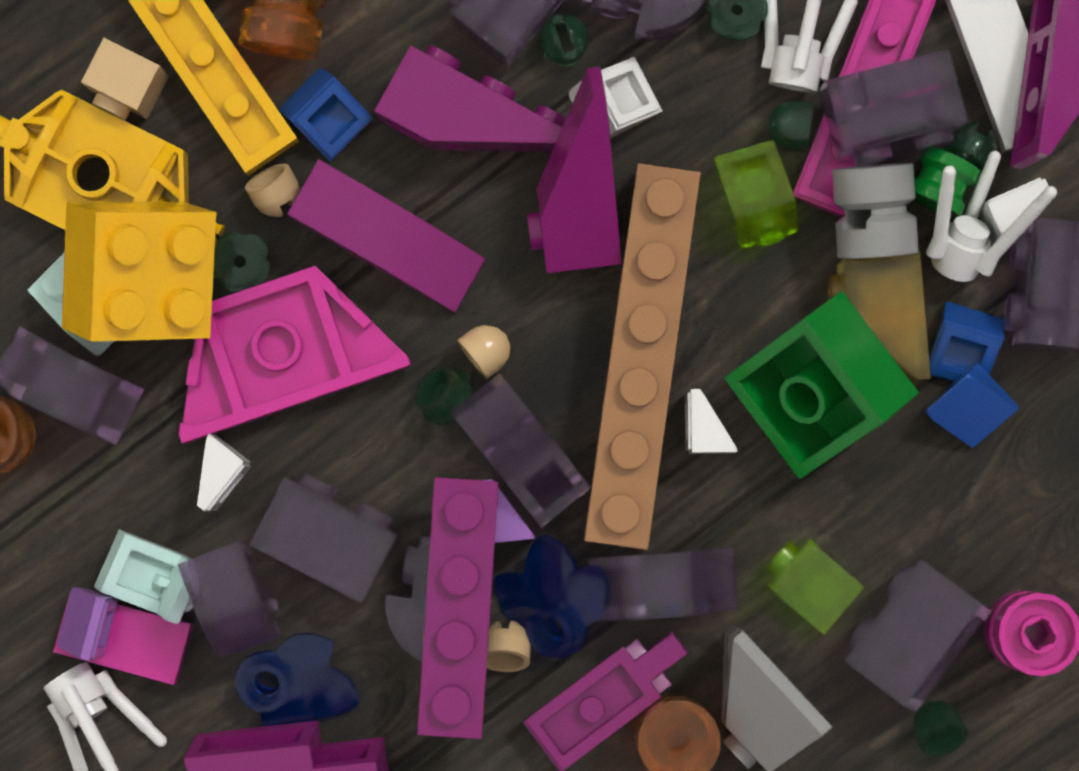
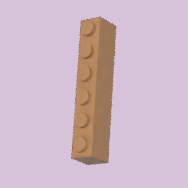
[583,163,701,550]

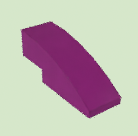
[287,159,486,313]
[184,720,389,771]

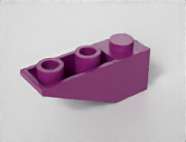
[374,45,566,152]

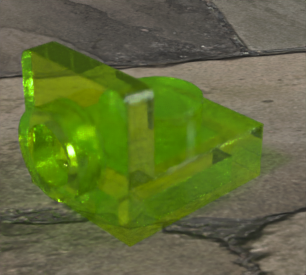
[714,140,799,248]
[765,538,864,635]

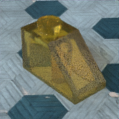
[828,253,931,382]

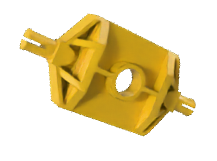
[0,89,225,247]

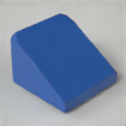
[279,68,373,162]
[924,302,1004,382]
[924,361,1020,448]

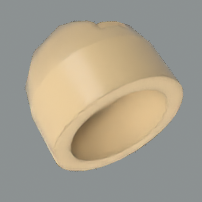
[245,163,300,217]
[457,325,511,380]
[487,621,531,672]

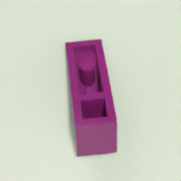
[1010,0,1079,170]
[527,67,622,273]

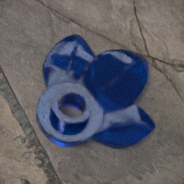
[495,534,609,658]
[235,633,360,726]

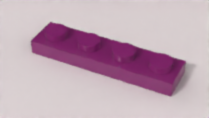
[417,477,499,739]

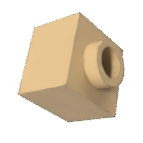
[81,38,169,121]

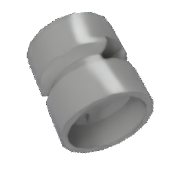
[832,163,919,258]

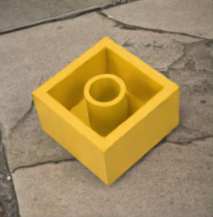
[62,202,216,342]

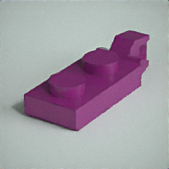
[523,631,688,771]

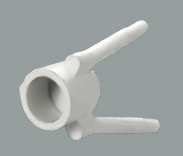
[761,0,858,93]
[926,151,1057,282]
[43,662,167,771]

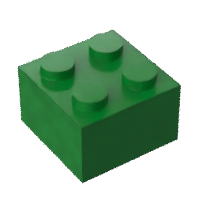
[724,291,919,480]

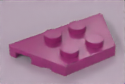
[179,266,412,444]

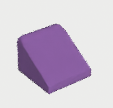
[483,479,535,543]
[58,587,118,661]

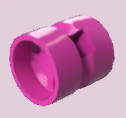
[983,590,1079,677]

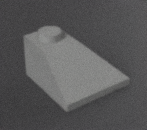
[721,625,832,771]

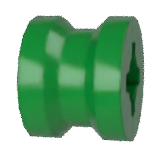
[913,146,981,219]

